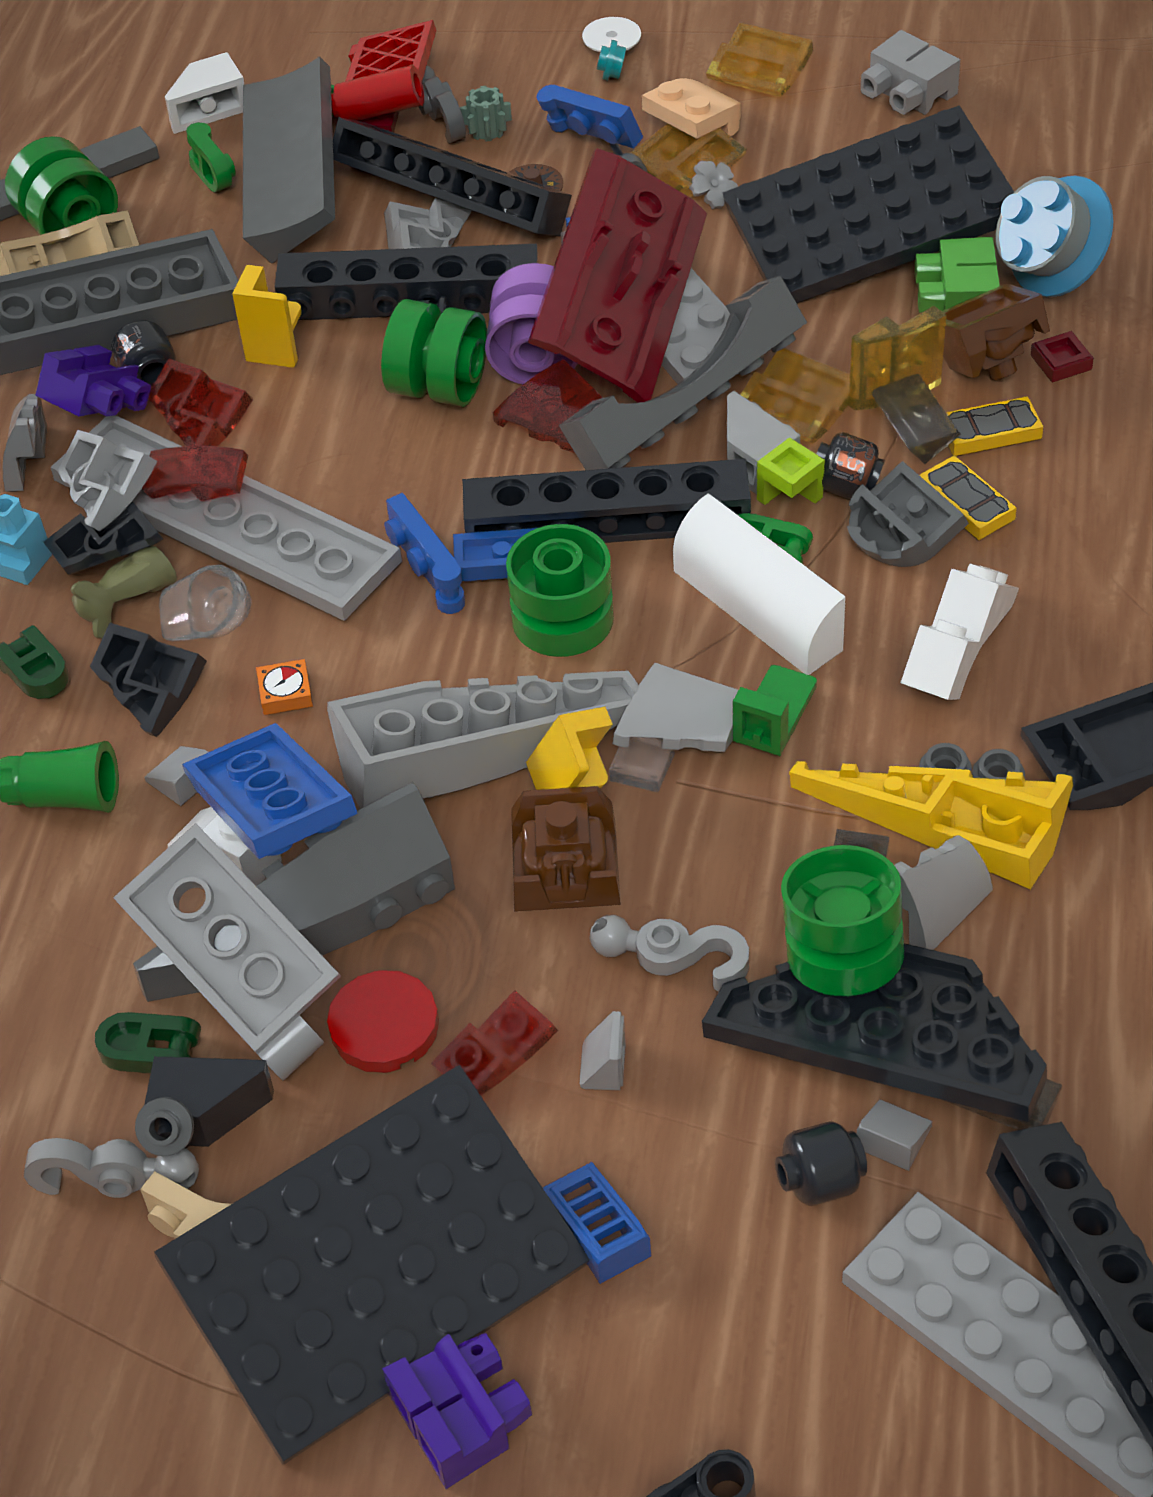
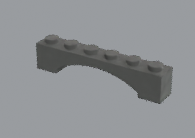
[558,276,807,470]

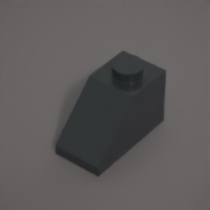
[144,1056,274,1149]

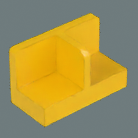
[232,265,302,368]
[526,706,613,790]

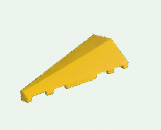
[789,761,1073,890]

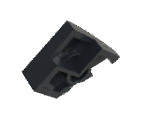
[43,501,163,575]
[90,623,207,737]

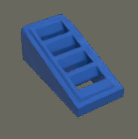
[543,1162,651,1284]

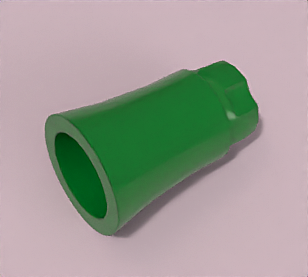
[0,741,119,813]

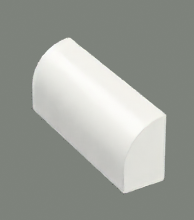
[673,493,845,675]

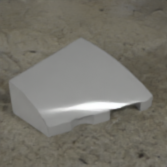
[894,835,993,950]

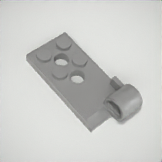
[113,823,341,1081]

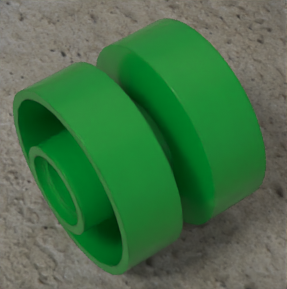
[5,136,118,235]
[381,299,487,407]
[506,524,614,657]
[781,845,904,996]

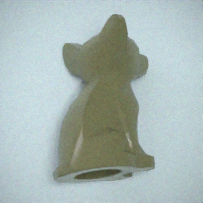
[71,545,177,638]

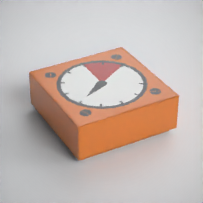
[256,659,313,715]

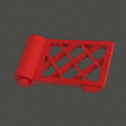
[331,20,437,121]

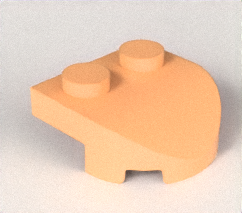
[642,78,741,138]

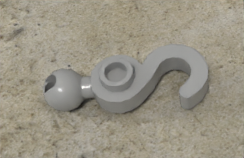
[589,915,749,991]
[24,1138,199,1198]

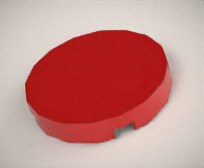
[327,970,439,1073]

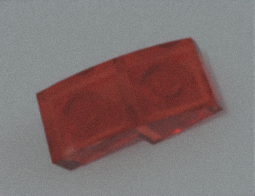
[142,446,248,501]
[431,990,558,1095]

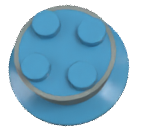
[996,176,1113,297]

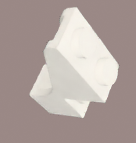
[901,563,1019,700]

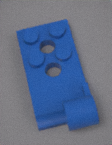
[182,723,358,859]

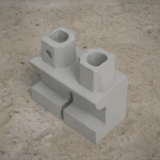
[861,30,961,115]

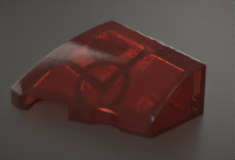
[148,359,253,457]
[493,359,603,454]

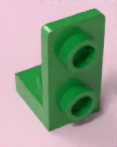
[733,665,817,756]

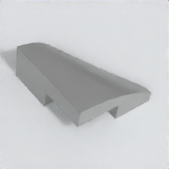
[384,198,471,249]
[2,394,47,492]
[57,430,157,531]
[613,663,738,752]

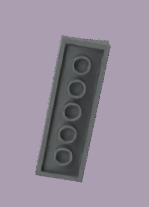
[243,56,335,263]
[0,229,239,375]

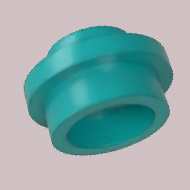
[597,40,626,81]

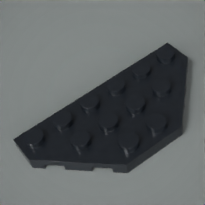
[702,943,1047,1122]

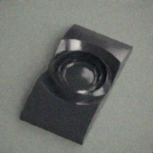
[1020,683,1153,810]

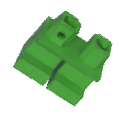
[915,237,1000,313]

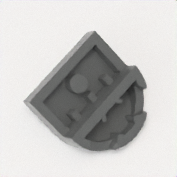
[847,461,969,567]

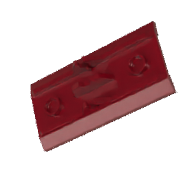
[528,148,707,403]

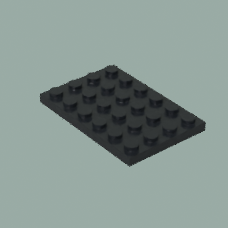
[722,105,1014,303]
[154,1064,589,1465]

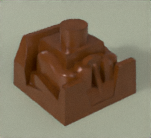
[926,283,1050,379]
[511,786,621,912]

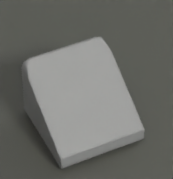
[144,746,208,806]
[579,1011,626,1090]
[857,1099,933,1171]

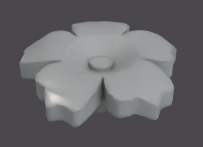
[689,161,739,209]

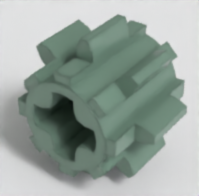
[460,86,512,141]

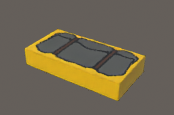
[939,396,1043,456]
[919,455,1017,540]

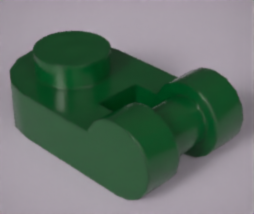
[0,625,69,699]
[95,1012,201,1073]

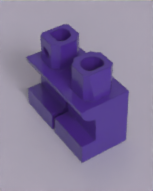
[35,345,151,417]
[382,1333,532,1489]

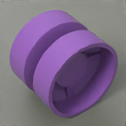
[485,263,577,386]

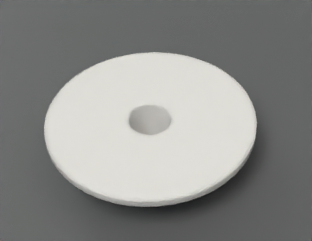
[582,17,641,52]

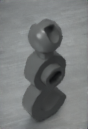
[419,65,466,143]

